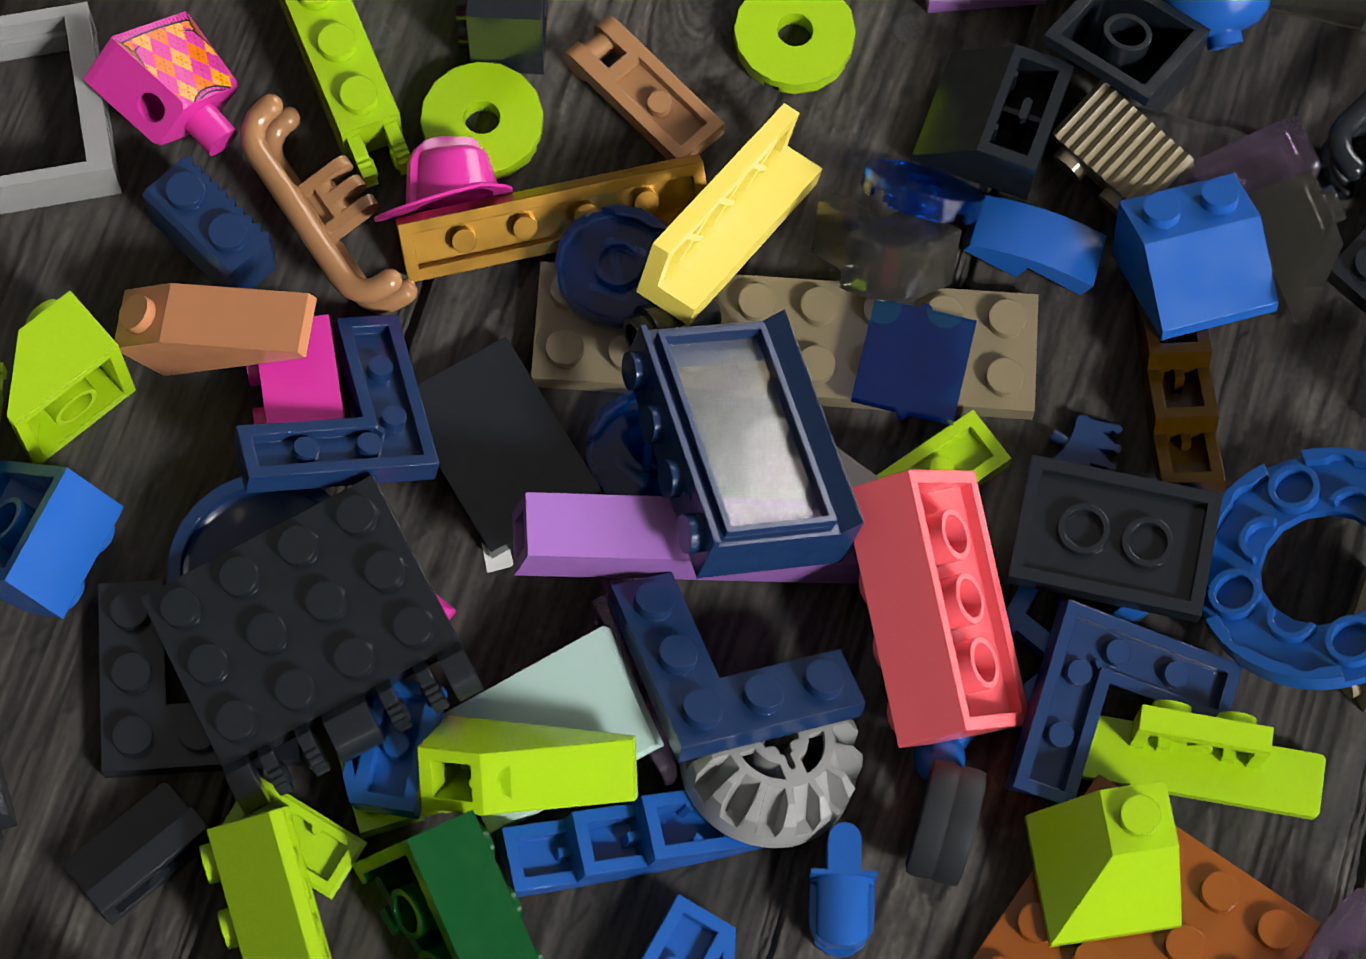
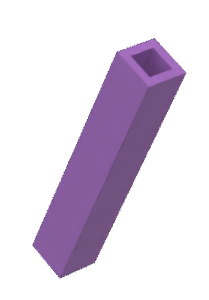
[512,492,860,584]

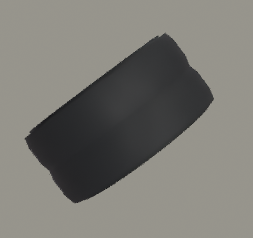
[905,759,987,886]

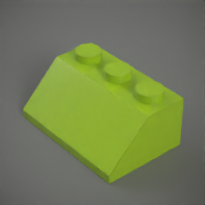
[199,806,332,959]

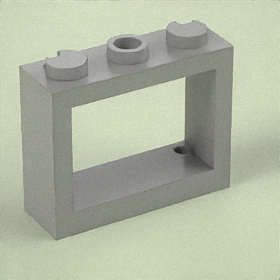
[0,2,122,214]

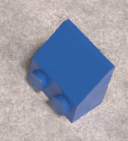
[1112,173,1279,341]
[0,460,124,619]

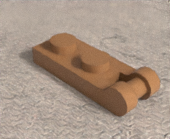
[562,15,725,160]

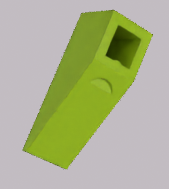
[417,715,638,816]

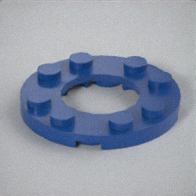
[1202,447,1366,690]

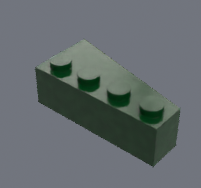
[351,810,545,959]

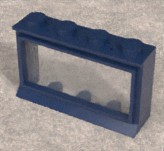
[622,309,864,578]

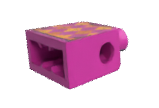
[83,11,238,156]

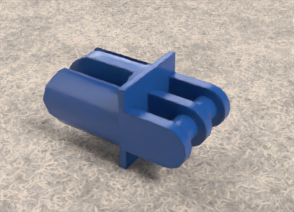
[807,822,878,958]

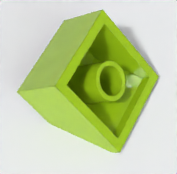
[7,291,136,464]

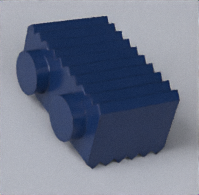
[142,157,276,289]

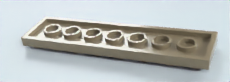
[531,262,1039,420]

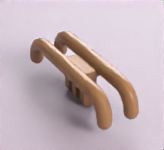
[241,94,418,313]

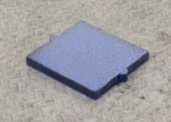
[851,297,977,426]

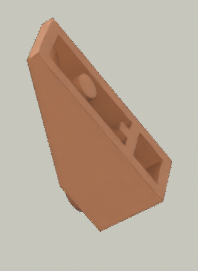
[114,283,317,376]

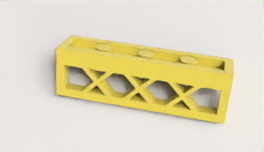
[636,103,823,326]

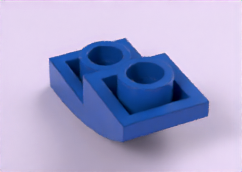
[964,195,1107,296]

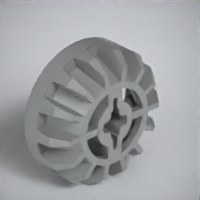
[679,719,863,848]

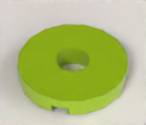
[734,0,856,94]
[421,62,544,179]

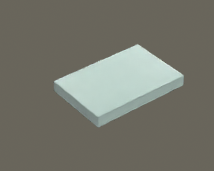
[441,626,664,835]

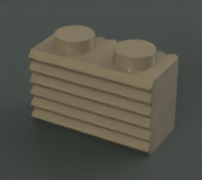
[1051,80,1194,216]

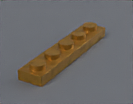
[395,154,707,282]

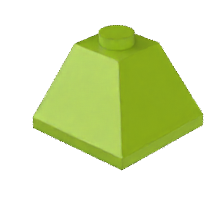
[1024,780,1182,948]

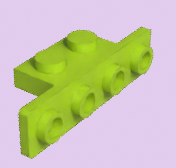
[1081,700,1326,820]

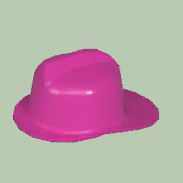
[374,136,512,222]

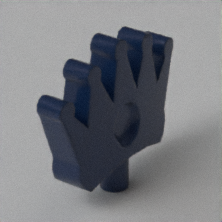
[1049,415,1123,471]

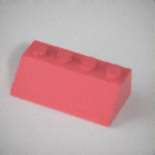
[851,470,1028,748]

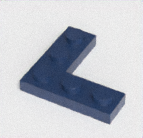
[233,315,440,493]
[608,572,866,763]
[1004,600,1243,805]

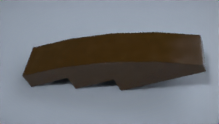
[1133,292,1226,495]

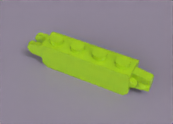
[278,0,411,189]

